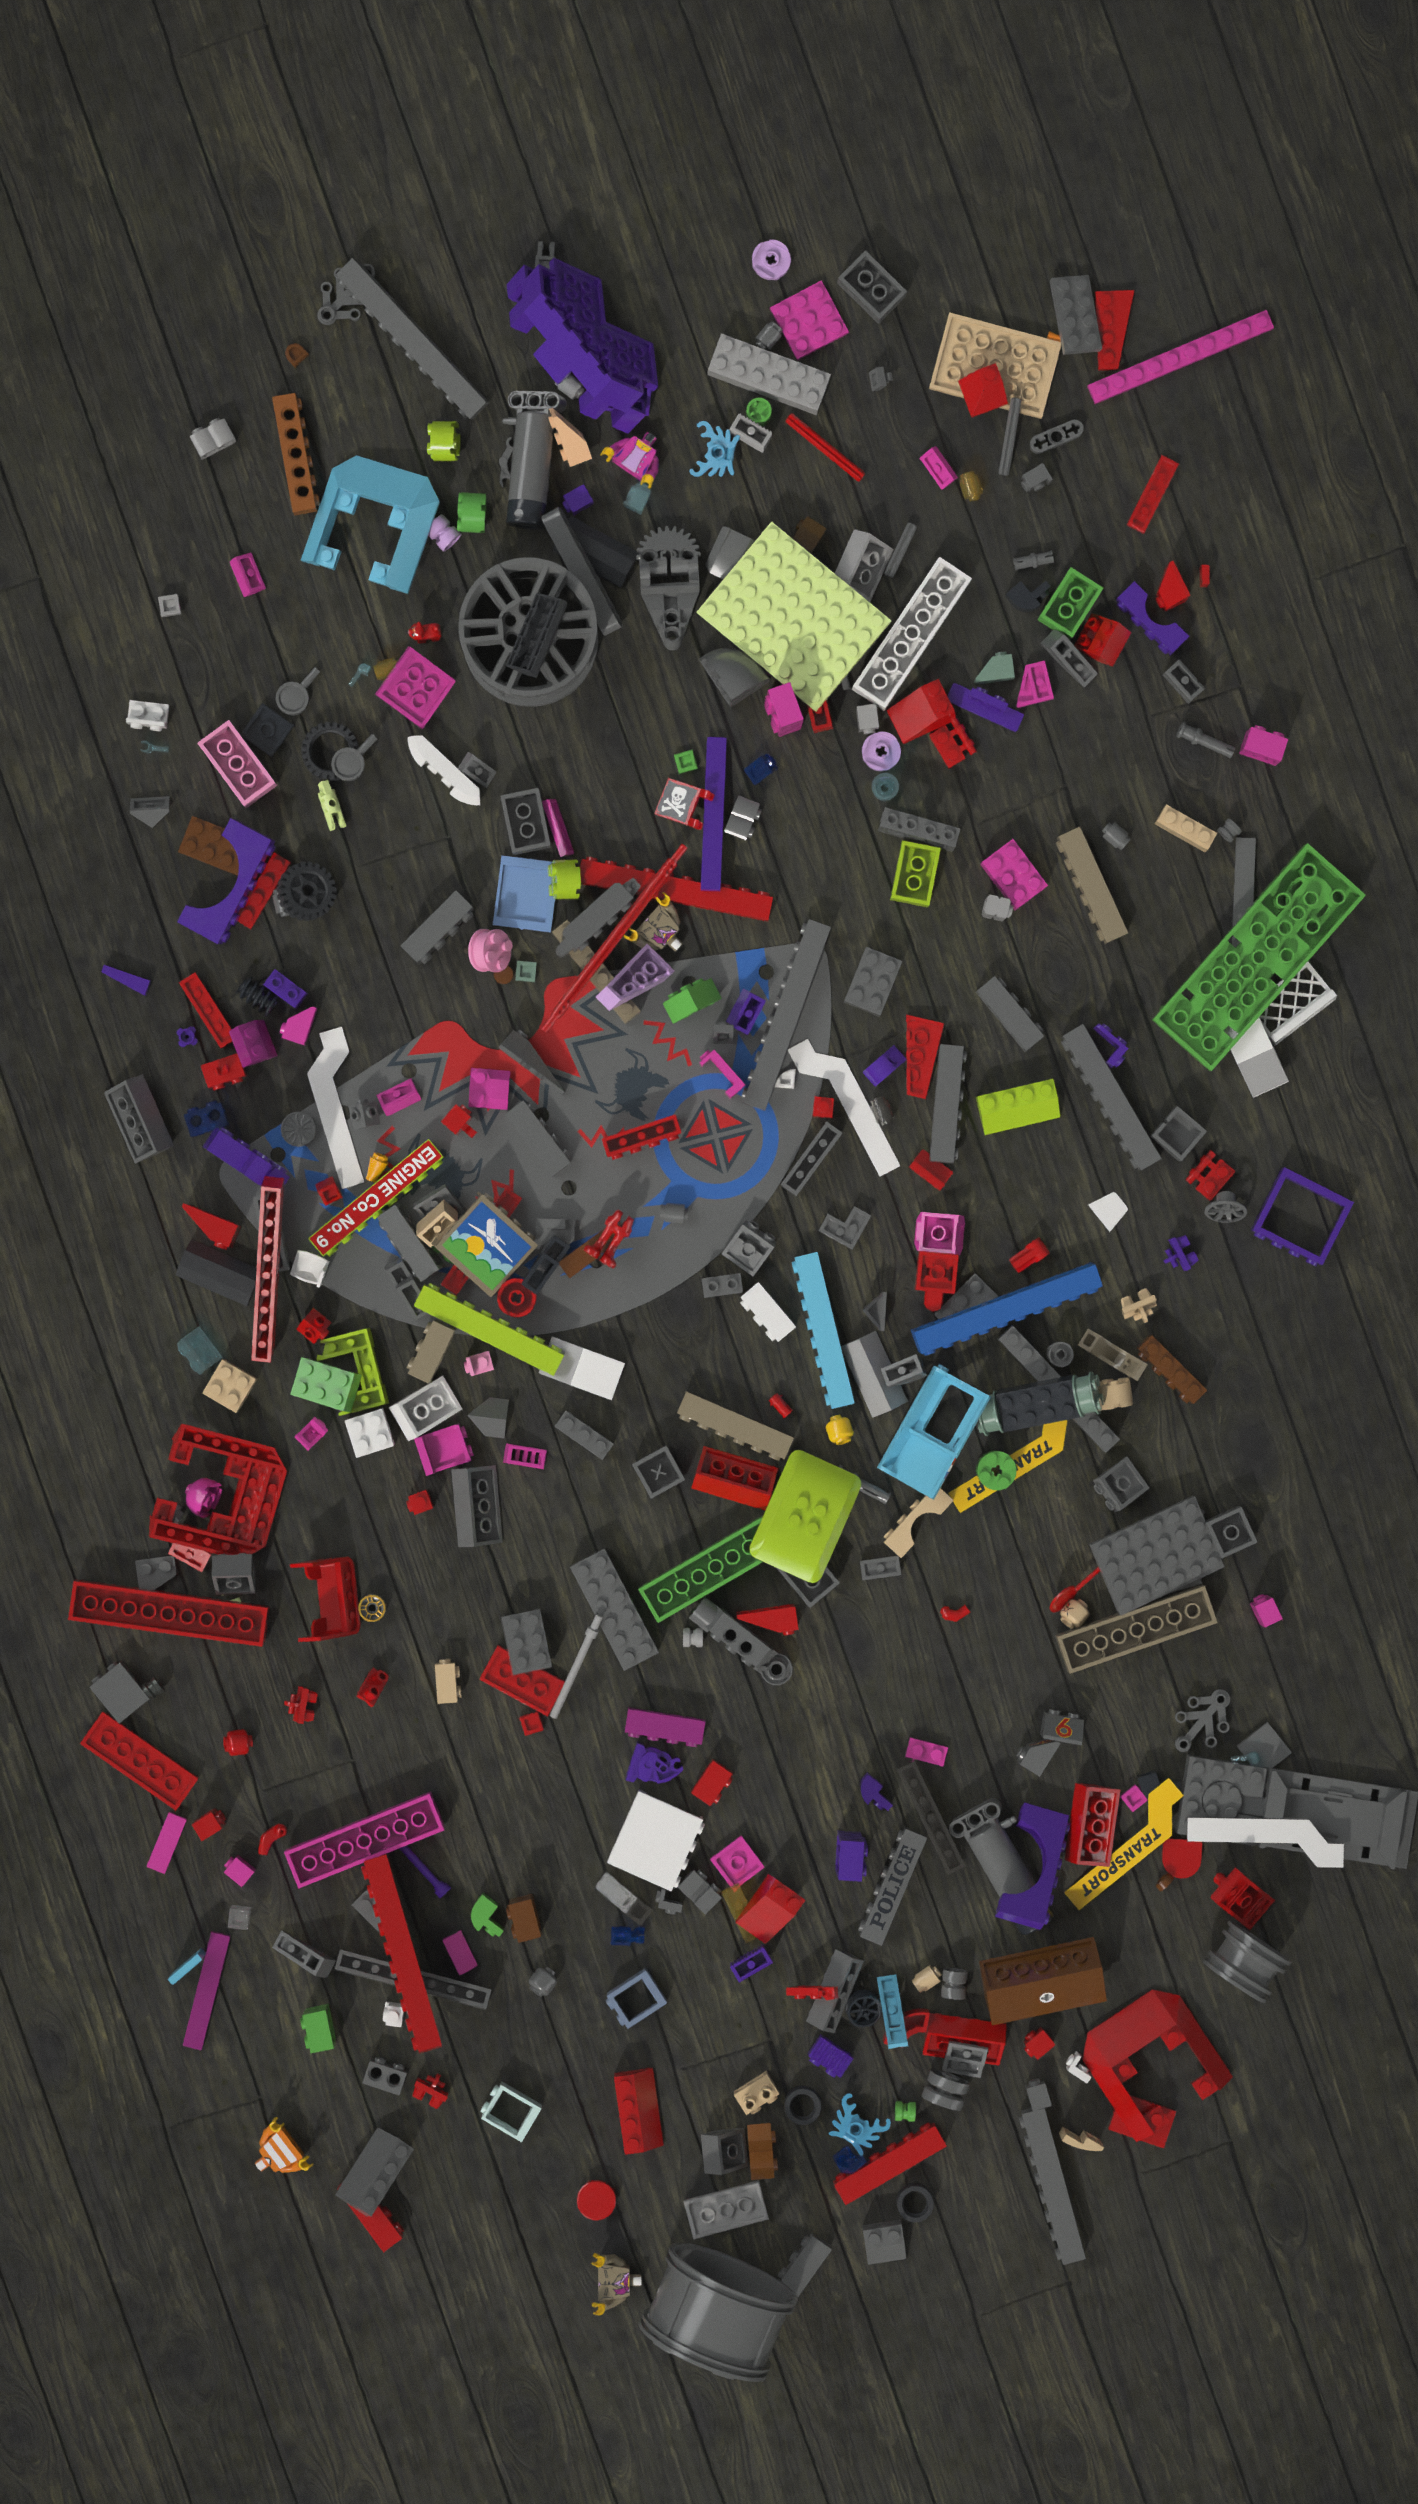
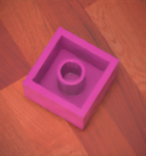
[1239,725,1288,766]

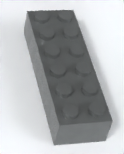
[570,1548,659,1671]

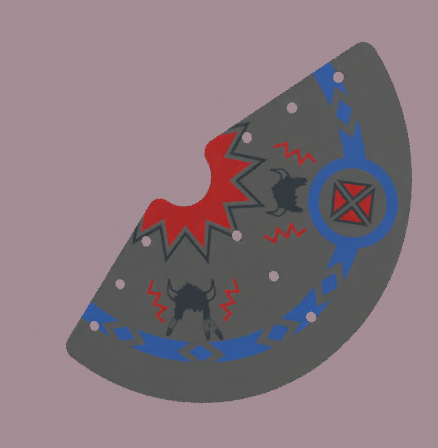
[219,943,831,1336]

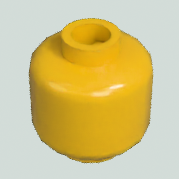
[826,1415,854,1445]

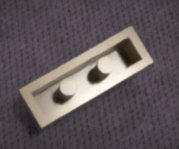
[1154,804,1217,852]

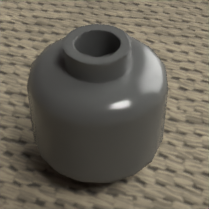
[529,1967,557,1997]

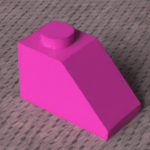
[280,1007,317,1046]

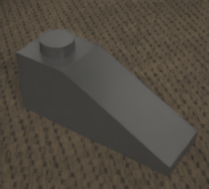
[1041,630,1098,688]
[272,1930,336,1978]

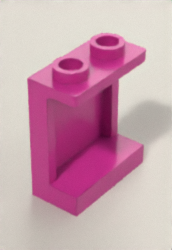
[699,1050,745,1099]
[414,1423,474,1476]

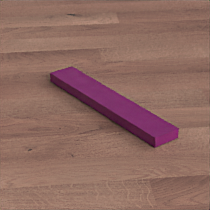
[183,1931,231,2050]

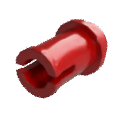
[768,1393,793,1418]

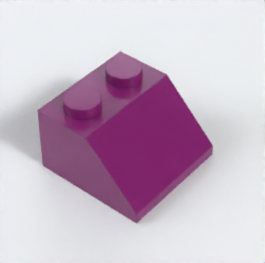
[229,1020,278,1068]

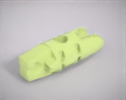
[318,780,346,831]

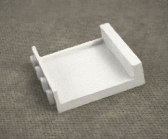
[607,1789,705,1891]

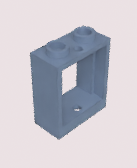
[606,1968,667,2028]

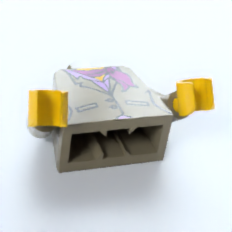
[624,892,683,952]
[591,2253,641,2315]

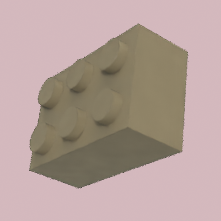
[407,1319,457,1384]

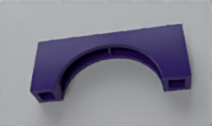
[177,818,275,944]
[995,1803,1070,1930]

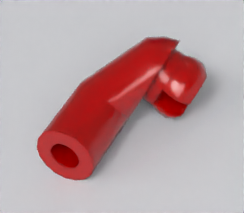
[940,1605,970,1622]

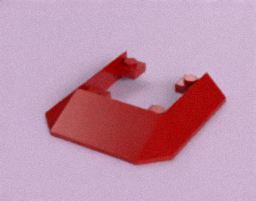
[149,1423,287,1555]
[1082,1989,1233,2142]

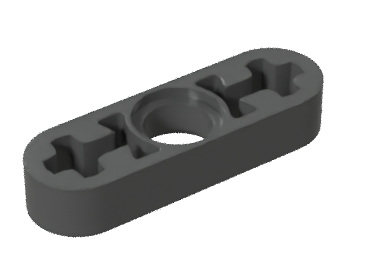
[1029,420,1083,454]

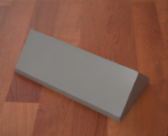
[841,1331,908,1418]

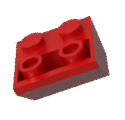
[1074,613,1131,667]

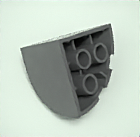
[699,648,771,708]

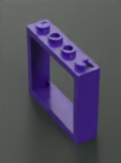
[1251,1167,1354,1267]

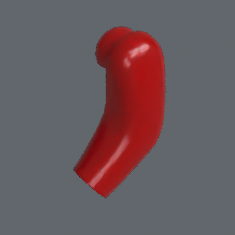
[258,1824,287,1855]

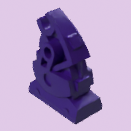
[625,1741,683,1784]

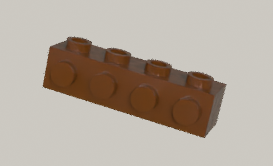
[1136,1335,1207,1404]

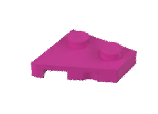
[1016,661,1054,708]

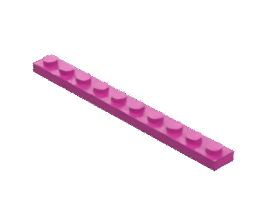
[1087,310,1274,404]

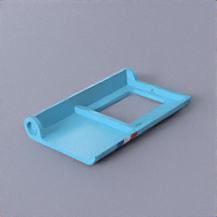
[877,1364,991,1500]

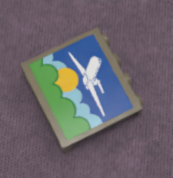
[431,1191,538,1297]

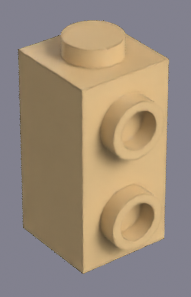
[435,1659,461,1704]

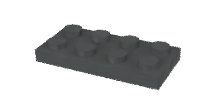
[1050,275,1102,355]

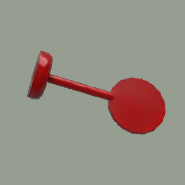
[1049,1567,1100,1613]

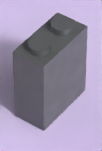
[90,1661,150,1723]

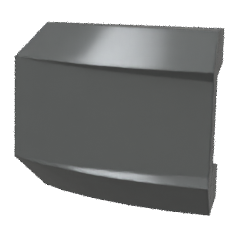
[705,526,755,579]

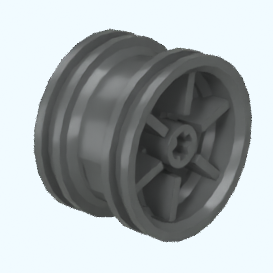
[1202,1920,1292,2004]

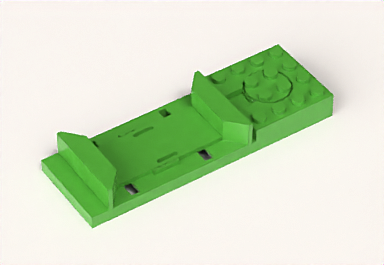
[1152,843,1366,1071]

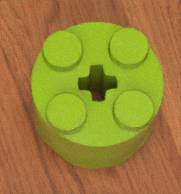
[427,421,460,461]
[547,860,581,899]

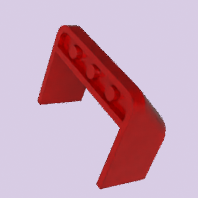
[290,1557,361,1642]

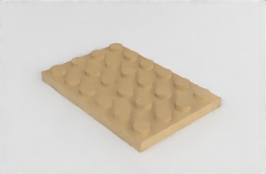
[929,312,1061,419]

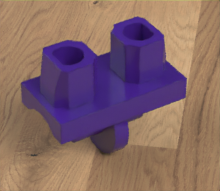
[1163,1235,1198,1271]

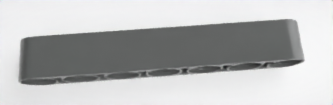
[542,507,623,636]

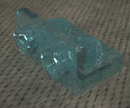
[177,1327,223,1375]

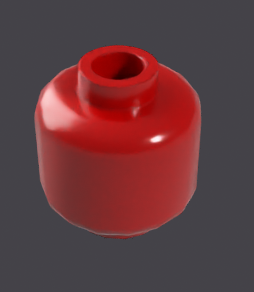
[223,1729,253,1756]

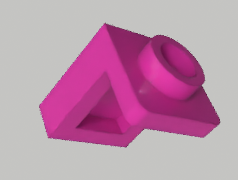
[295,1417,328,1451]

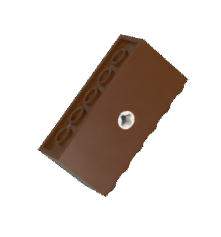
[979,1937,1107,2025]

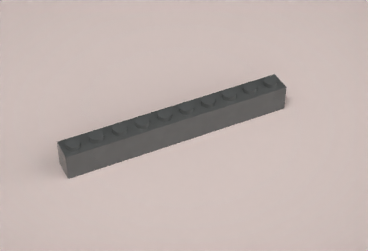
[336,258,490,419]
[741,919,831,1111]

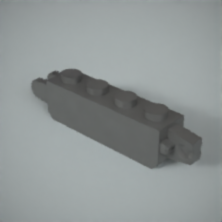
[555,878,641,957]

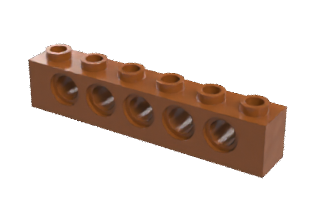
[272,393,320,516]

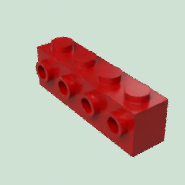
[602,1114,682,1160]

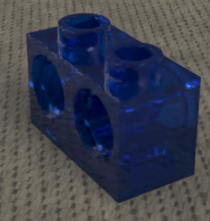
[184,1100,229,1138]

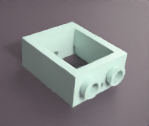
[480,2082,542,2142]

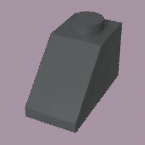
[881,1354,928,1387]

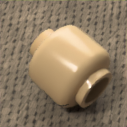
[1060,1599,1089,1629]

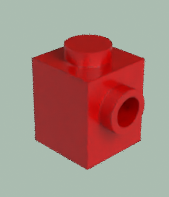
[406,1489,434,1515]
[1024,2027,1055,2060]

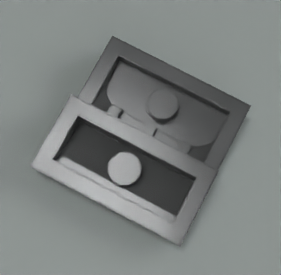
[942,2041,988,2078]

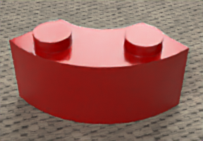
[883,2009,930,2048]

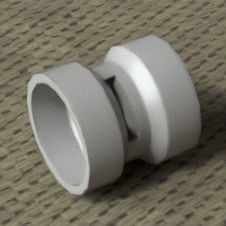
[683,1628,703,1647]

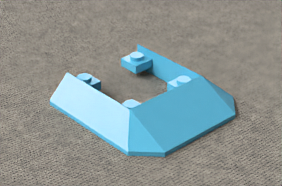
[301,455,440,594]

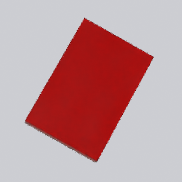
[1108,2094,1176,2148]

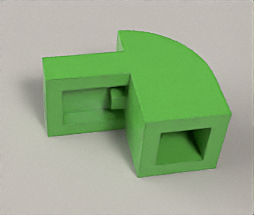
[471,1892,504,1937]

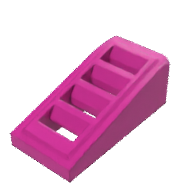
[503,1444,547,1469]

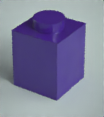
[562,484,593,516]

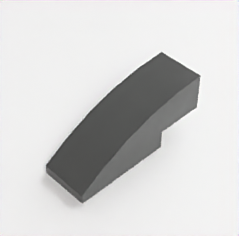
[384,1257,428,1321]

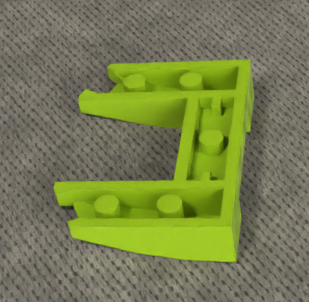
[317,1328,389,1416]

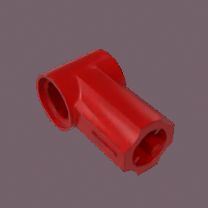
[1009,1237,1050,1273]

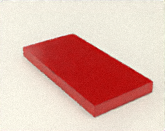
[479,1645,565,1717]

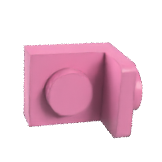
[463,1351,494,1376]

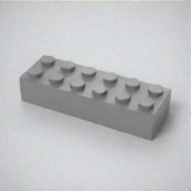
[707,334,831,415]

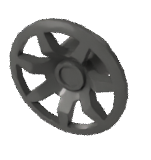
[1205,1191,1247,1223]

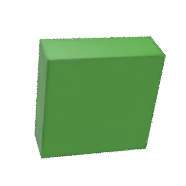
[674,749,698,774]

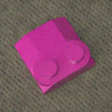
[469,1068,510,1110]

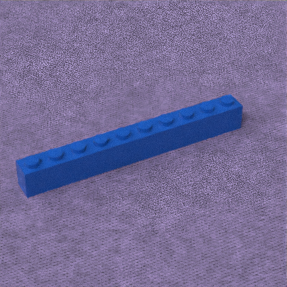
[911,1262,1103,1355]

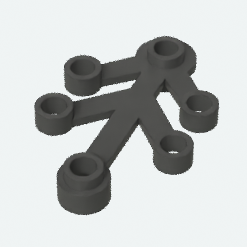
[317,264,375,325]
[1175,1689,1230,1752]

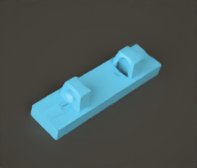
[877,1975,908,2049]

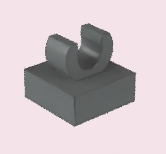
[869,367,893,391]

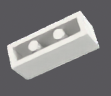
[740,1282,796,1342]

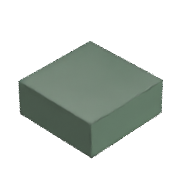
[515,961,537,982]

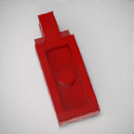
[786,1986,839,2000]

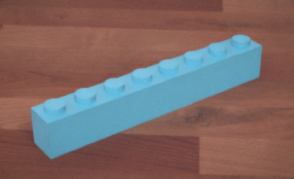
[792,1252,854,1409]

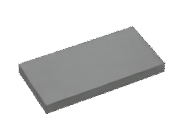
[684,2180,769,2239]

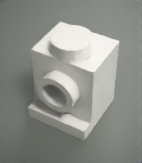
[383,2001,404,2027]

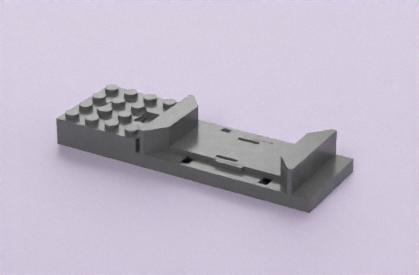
[1175,1754,1418,1869]

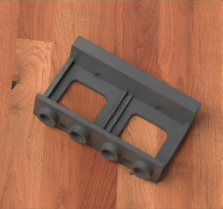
[878,807,960,852]

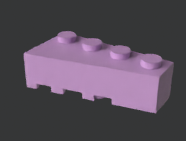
[596,944,675,1011]

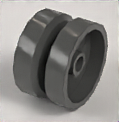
[921,2069,971,2111]

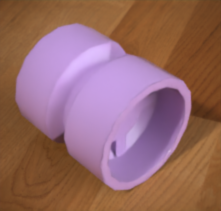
[428,514,461,552]

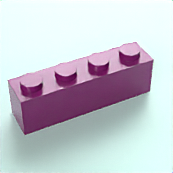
[625,1707,705,1747]

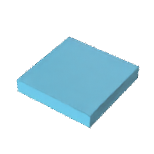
[168,1948,206,1985]

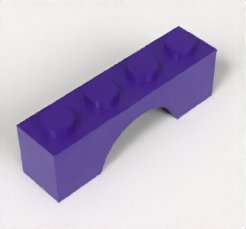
[1116,581,1189,656]

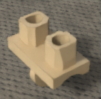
[1121,1288,1157,1323]

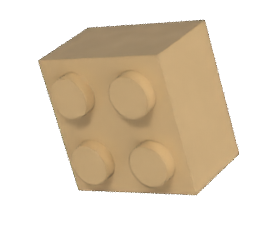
[203,1359,258,1413]

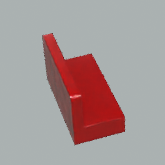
[909,1149,953,1191]

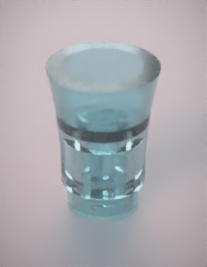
[872,773,899,801]

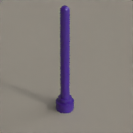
[399,1845,451,1898]

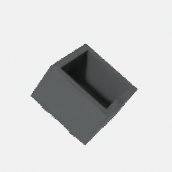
[1150,1106,1207,1161]

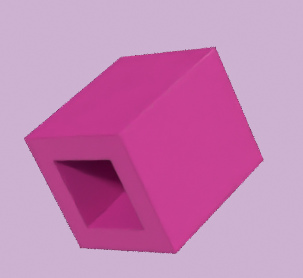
[224,1855,256,1887]

